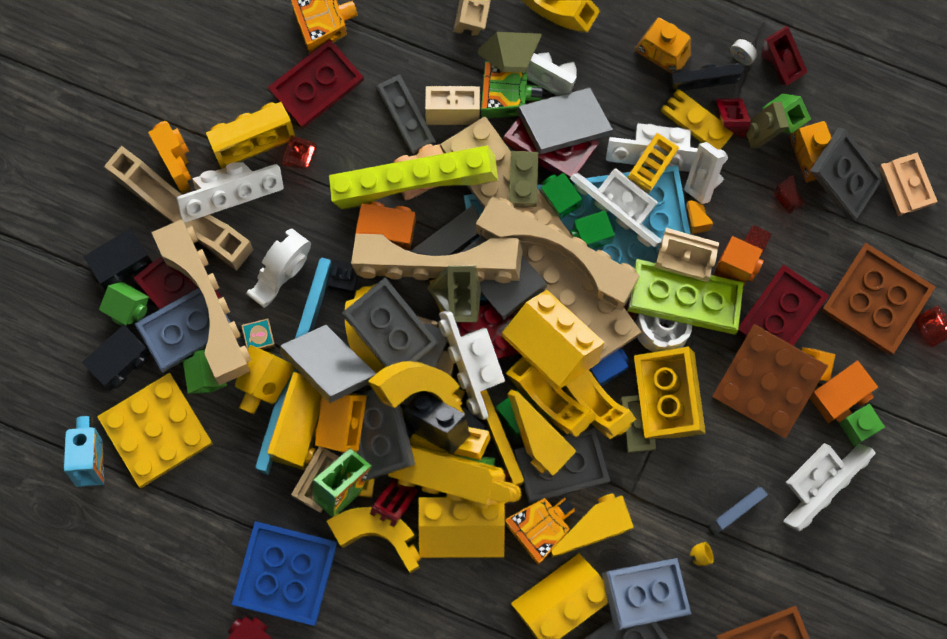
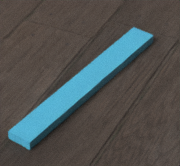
[256,257,332,475]

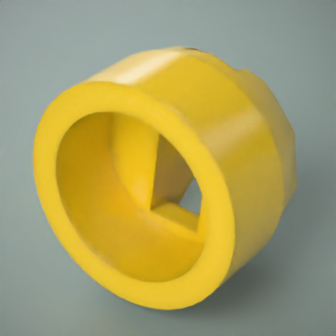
[690,542,714,566]

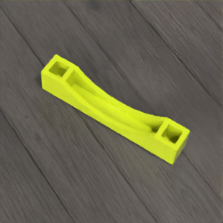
[329,145,498,209]

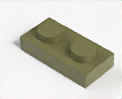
[746,102,789,149]
[509,151,538,207]
[621,395,656,454]

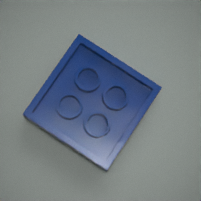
[232,521,338,626]

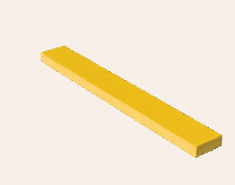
[430,279,524,486]

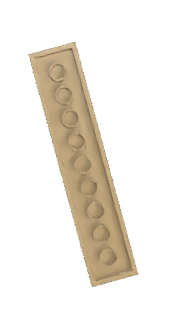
[440,116,641,362]

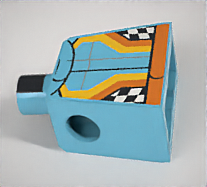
[64,416,104,487]

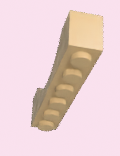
[104,146,254,271]
[476,196,640,311]
[152,219,252,385]
[351,234,523,283]

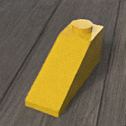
[508,390,576,476]
[550,493,634,558]

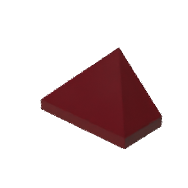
[716,98,751,139]

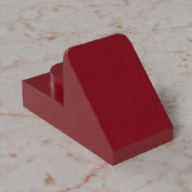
[761,26,808,86]

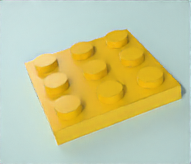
[97,373,213,488]

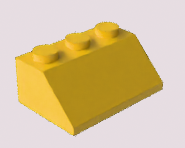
[206,102,296,169]
[501,290,604,390]
[634,347,706,439]
[267,372,322,470]
[419,497,505,558]
[511,553,609,639]

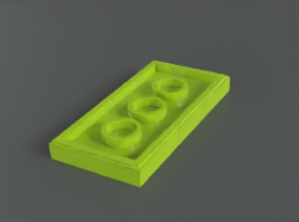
[628,259,744,335]

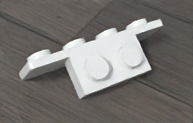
[606,123,698,172]
[177,162,284,222]
[570,169,661,247]
[439,311,505,420]
[783,444,876,531]

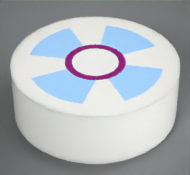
[730,39,758,65]

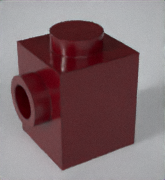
[228,617,274,639]

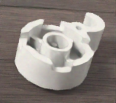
[246,229,311,308]
[635,314,692,352]

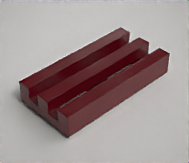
[369,478,419,527]

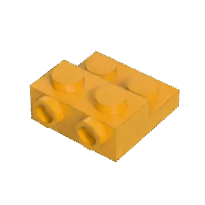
[148,121,192,194]

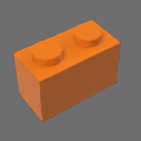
[355,201,416,251]
[713,236,764,287]
[809,360,878,423]

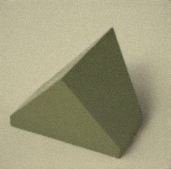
[478,32,542,73]
[427,265,481,322]

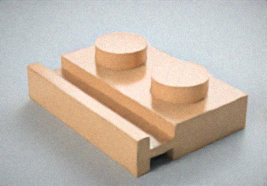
[879,152,938,216]

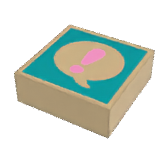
[241,319,275,350]

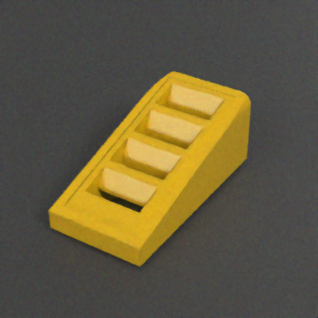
[627,133,680,194]

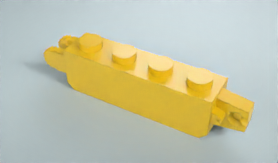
[388,444,522,508]

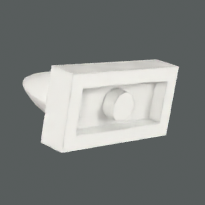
[527,53,577,96]
[684,142,728,204]

